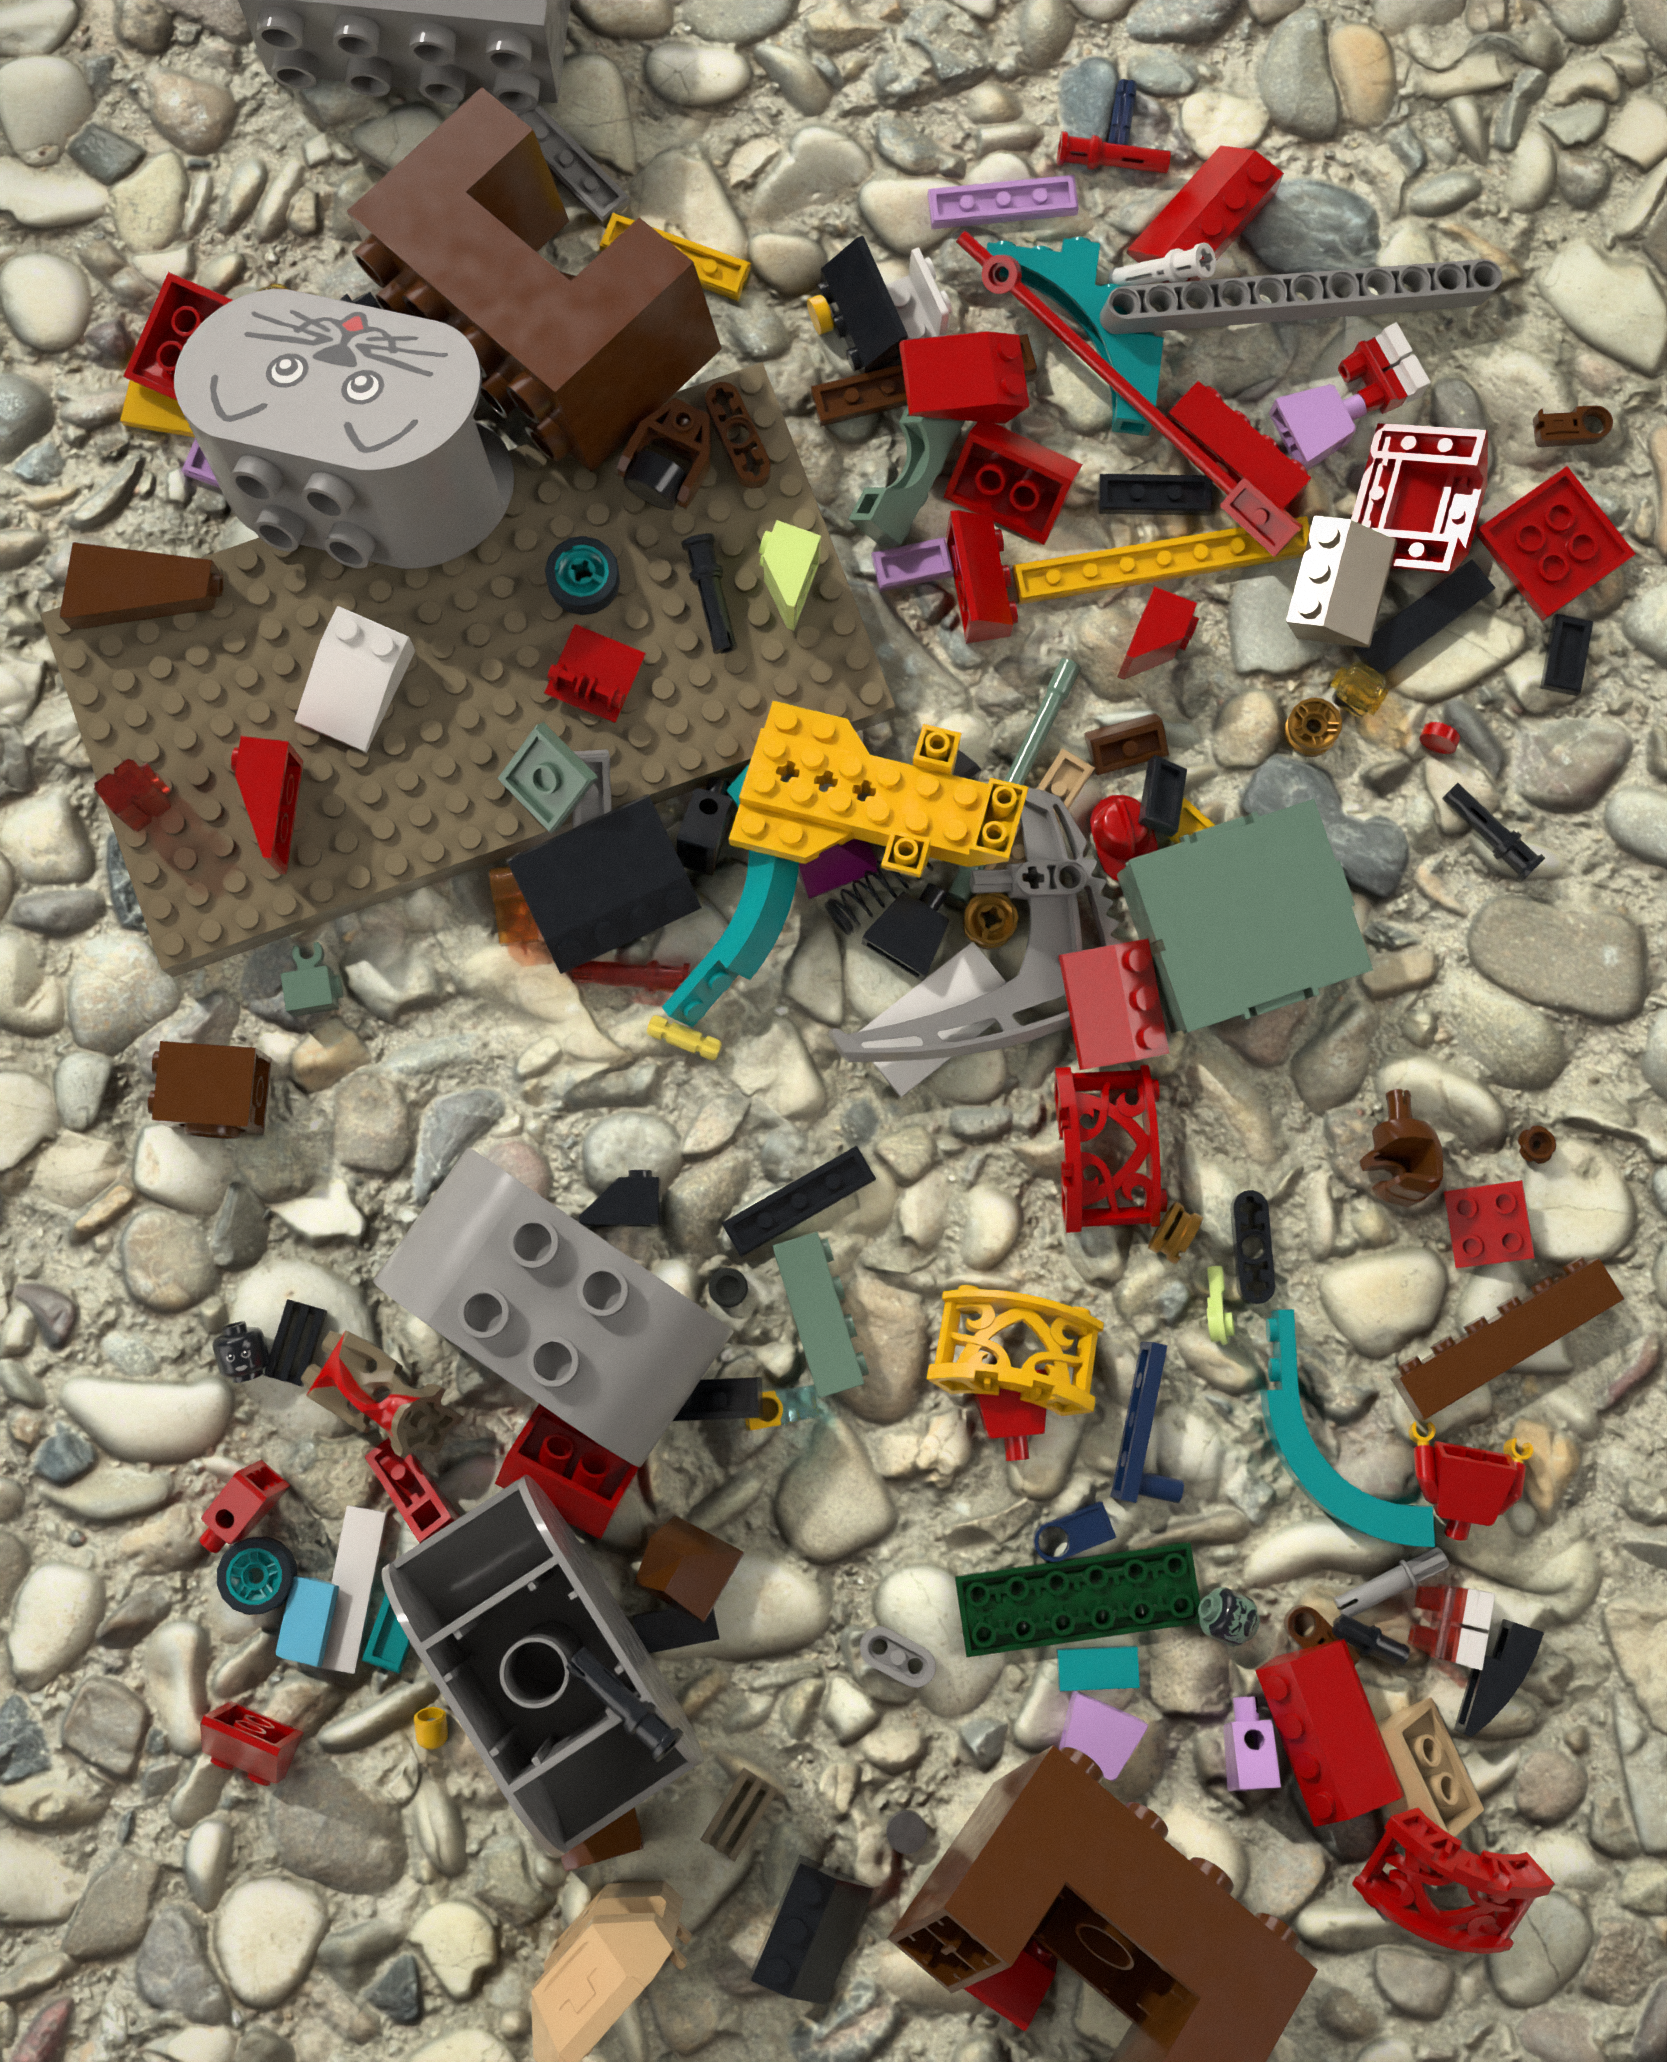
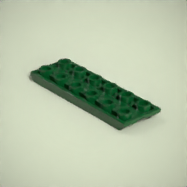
[954,1542,1200,1658]

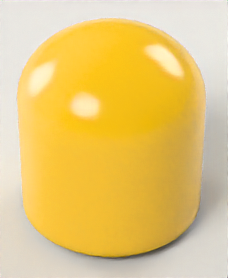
[414,1707,448,1750]

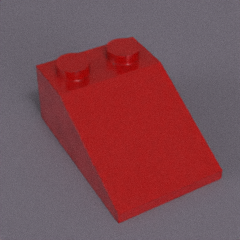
[123,272,233,401]
[899,331,1030,424]
[231,736,303,875]
[200,1701,304,1786]

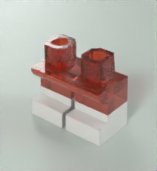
[1407,1583,1495,1670]

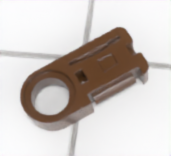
[1533,405,1613,447]
[1284,1605,1360,1665]

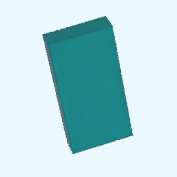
[362,1593,411,1674]
[1056,1646,1140,1691]

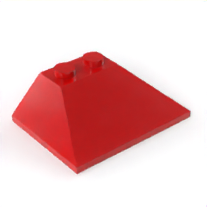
[1351,423,1488,574]

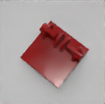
[544,624,646,723]
[1444,1180,1535,1268]

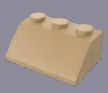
[1376,1697,1484,1837]

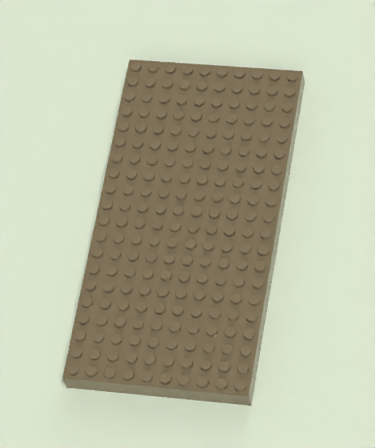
[40,362,896,977]

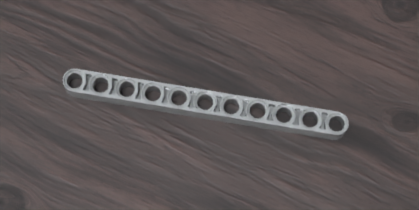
[1100,259,1502,334]

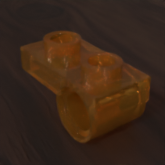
[489,866,539,947]

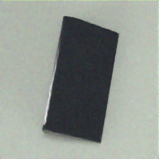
[633,1607,720,1653]

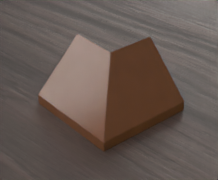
[634,1515,744,1623]

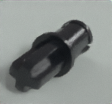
[1332,1614,1410,1669]

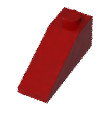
[364,1437,460,1543]

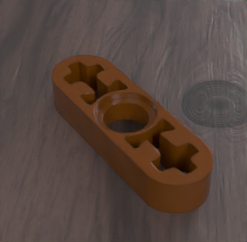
[705,382,771,489]

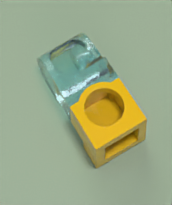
[744,1385,820,1431]

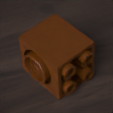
[147,1041,272,1139]

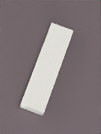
[315,1505,388,1674]

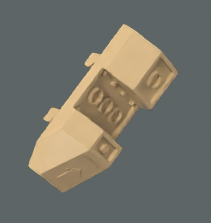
[531,1880,692,2062]

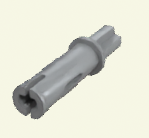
[1333,1547,1449,1617]

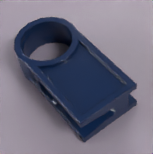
[1032,1501,1116,1562]

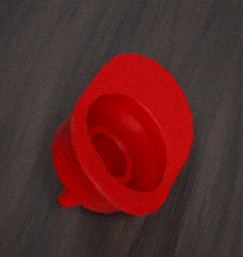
[1090,795,1158,882]

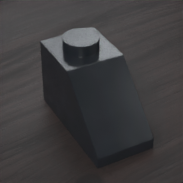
[579,1170,661,1227]

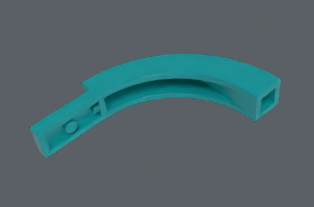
[662,763,799,1028]
[1260,1309,1435,1547]

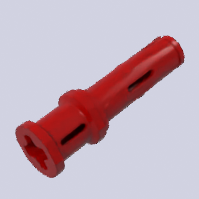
[1056,131,1171,174]

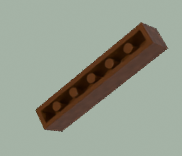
[1391,1256,1624,1420]

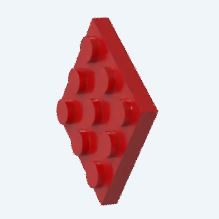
[1475,466,1636,621]

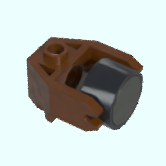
[617,398,711,510]

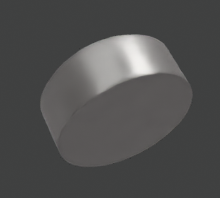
[886,1810,927,1854]

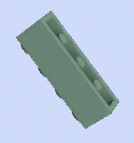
[772,1232,869,1398]

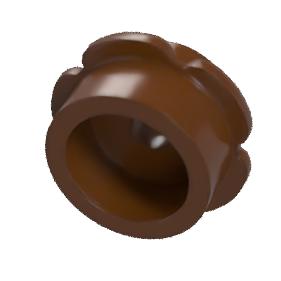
[1518,1126,1556,1164]

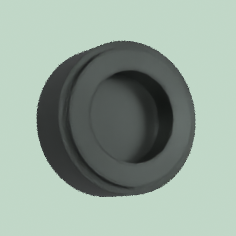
[708,1268,748,1308]

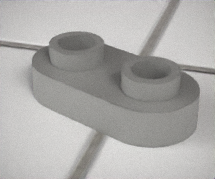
[860,1626,936,1688]

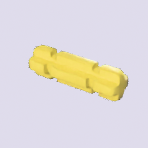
[647,1015,722,1060]

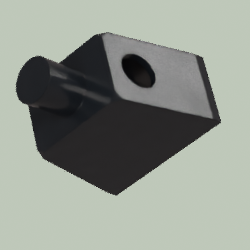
[861,883,949,981]

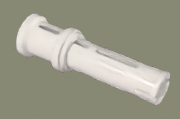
[1108,242,1216,287]

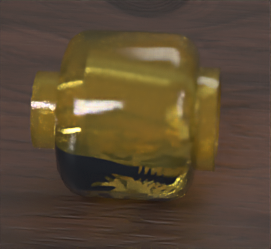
[1329,661,1389,718]

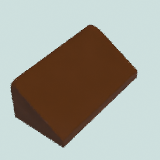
[1084,713,1169,776]
[561,1807,645,1872]

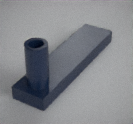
[1110,1341,1184,1504]

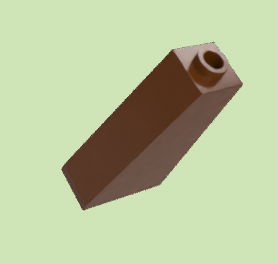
[59,542,224,630]

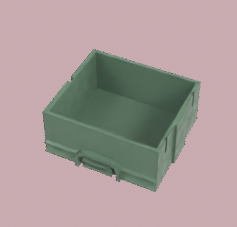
[1117,799,1373,1034]

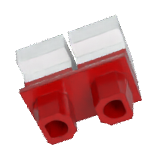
[1338,322,1431,414]

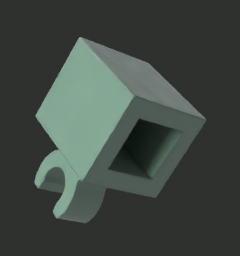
[280,942,344,1017]

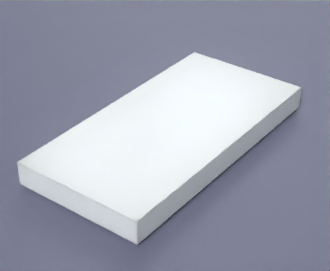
[859,942,1006,1098]

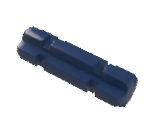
[1108,79,1137,145]

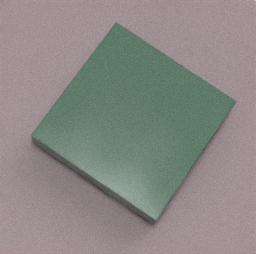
[497,722,598,833]

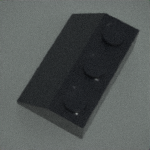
[817,236,908,374]
[751,1854,874,2005]

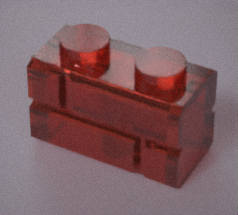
[94,758,171,832]

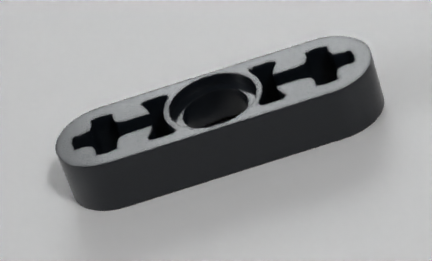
[1230,1190,1275,1304]

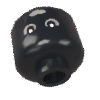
[212,1321,270,1383]

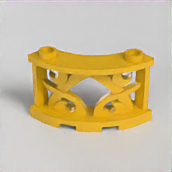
[927,1285,1104,1416]

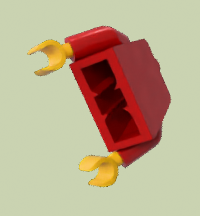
[1408,1421,1534,1541]

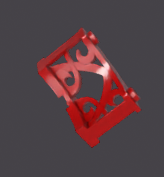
[1054,1065,1167,1233]
[1352,1807,1555,1954]

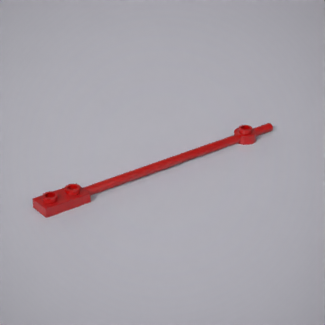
[956,231,1303,557]

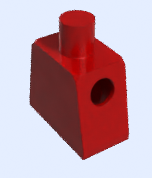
[974,1369,1048,1461]
[199,1459,291,1554]

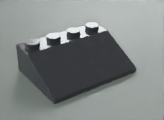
[506,794,702,974]

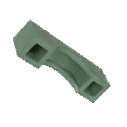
[848,406,965,545]

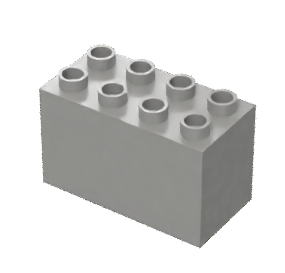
[238,0,571,111]

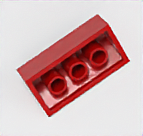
[1126,145,1284,283]
[1255,1639,1404,1827]

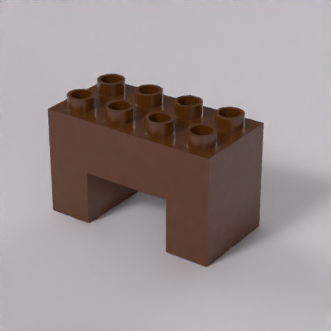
[347,87,722,472]
[887,1745,1318,2062]

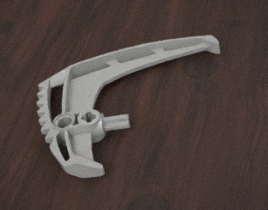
[828,788,1122,1062]

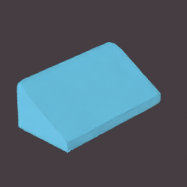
[276,1576,339,1667]

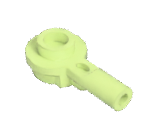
[1207,1266,1235,1345]

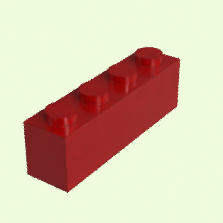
[1167,381,1311,510]

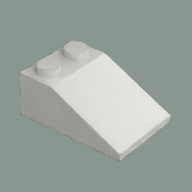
[294,606,416,753]

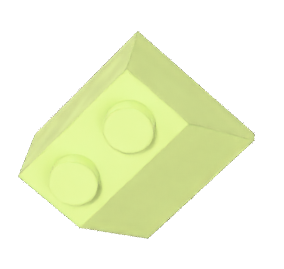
[759,520,821,631]

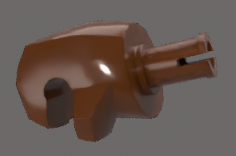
[1359,1089,1443,1208]

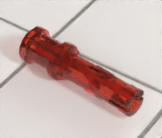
[572,960,691,995]

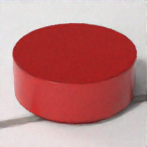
[1419,722,1460,754]

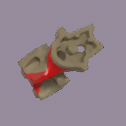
[301,1330,464,1459]

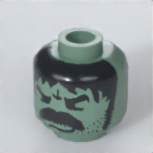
[1198,1587,1260,1647]

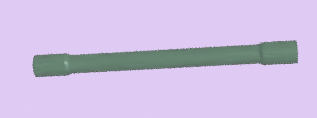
[948,658,1081,903]

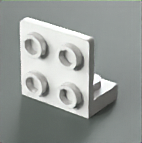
[886,247,952,340]

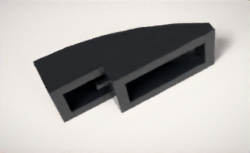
[1454,1619,1544,1737]

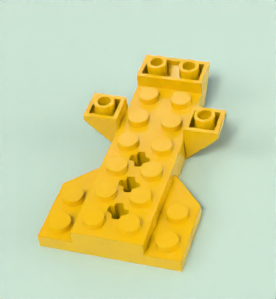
[729,701,1029,878]

